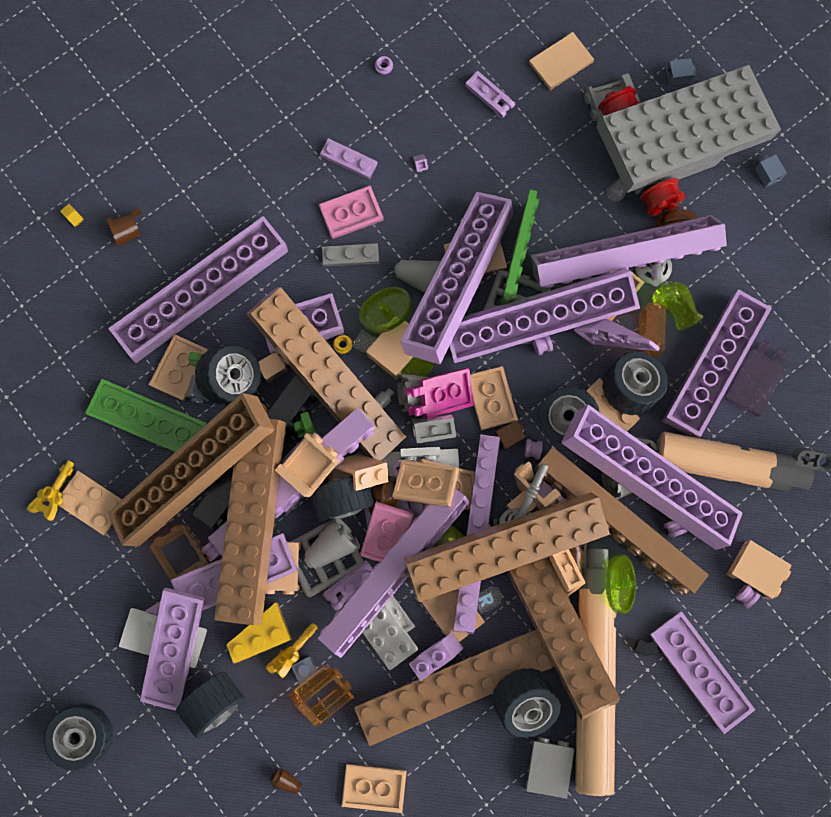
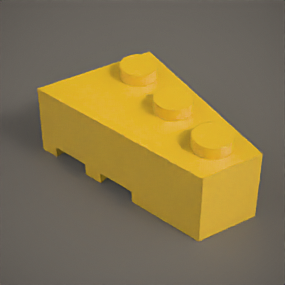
[227,602,292,664]

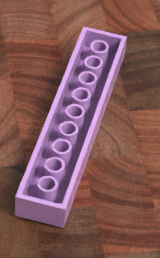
[400,192,513,364]
[530,215,727,288]
[108,216,288,363]
[449,268,640,363]
[561,405,742,550]

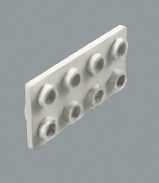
[382,447,459,477]
[344,596,418,670]
[119,608,207,668]

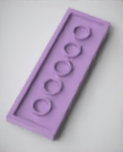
[171,533,298,611]
[140,588,205,711]
[649,611,755,734]

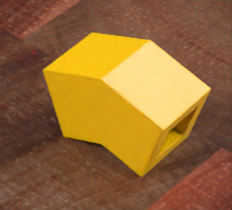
[60,204,84,227]

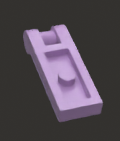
[465,71,515,118]
[323,560,373,611]

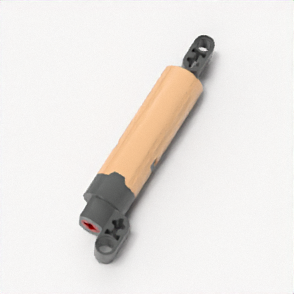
[631,432,831,492]

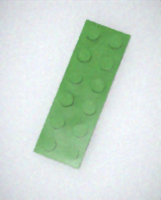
[500,189,539,305]
[85,379,207,452]

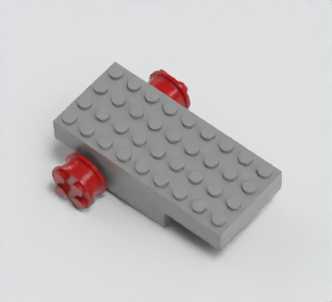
[596,65,781,217]

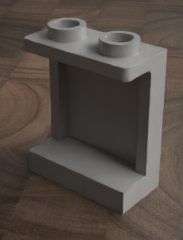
[584,73,640,124]
[411,413,456,443]
[524,737,574,799]

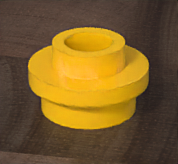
[333,335,352,354]

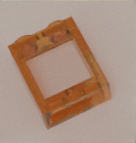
[637,303,666,359]
[150,524,211,580]
[289,663,354,728]

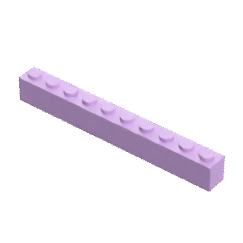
[208,408,377,556]
[453,435,500,634]
[317,488,470,658]

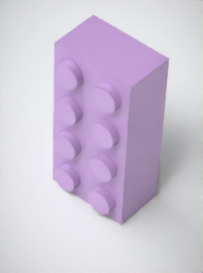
[265,293,344,354]

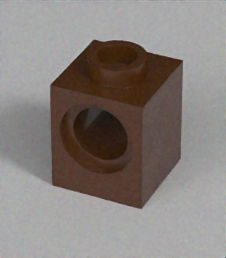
[495,421,526,451]

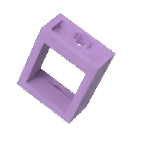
[409,632,463,681]

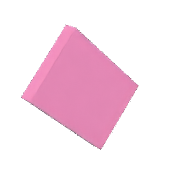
[318,186,384,239]
[360,502,414,562]

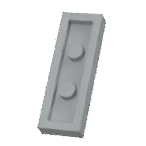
[322,243,379,267]

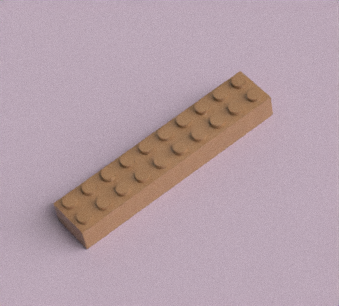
[246,287,406,461]
[108,393,274,546]
[215,419,286,625]
[534,447,709,595]
[403,492,610,602]
[507,557,620,720]
[354,629,554,746]

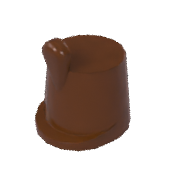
[106,208,141,247]

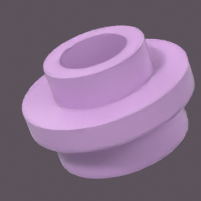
[375,56,393,75]

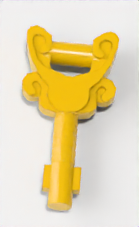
[27,460,74,521]
[266,623,318,678]

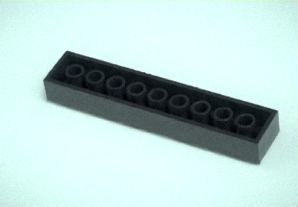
[193,374,318,530]

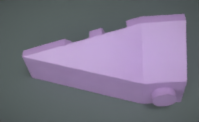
[574,318,660,351]

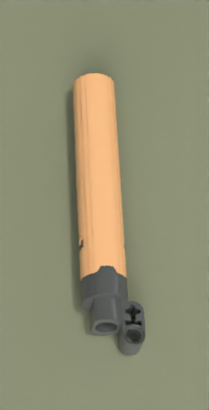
[575,543,617,796]

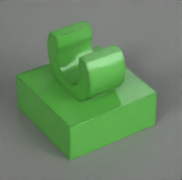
[293,412,316,437]

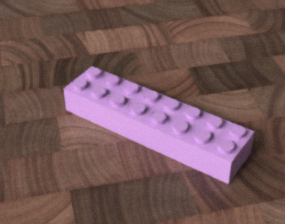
[662,289,772,438]

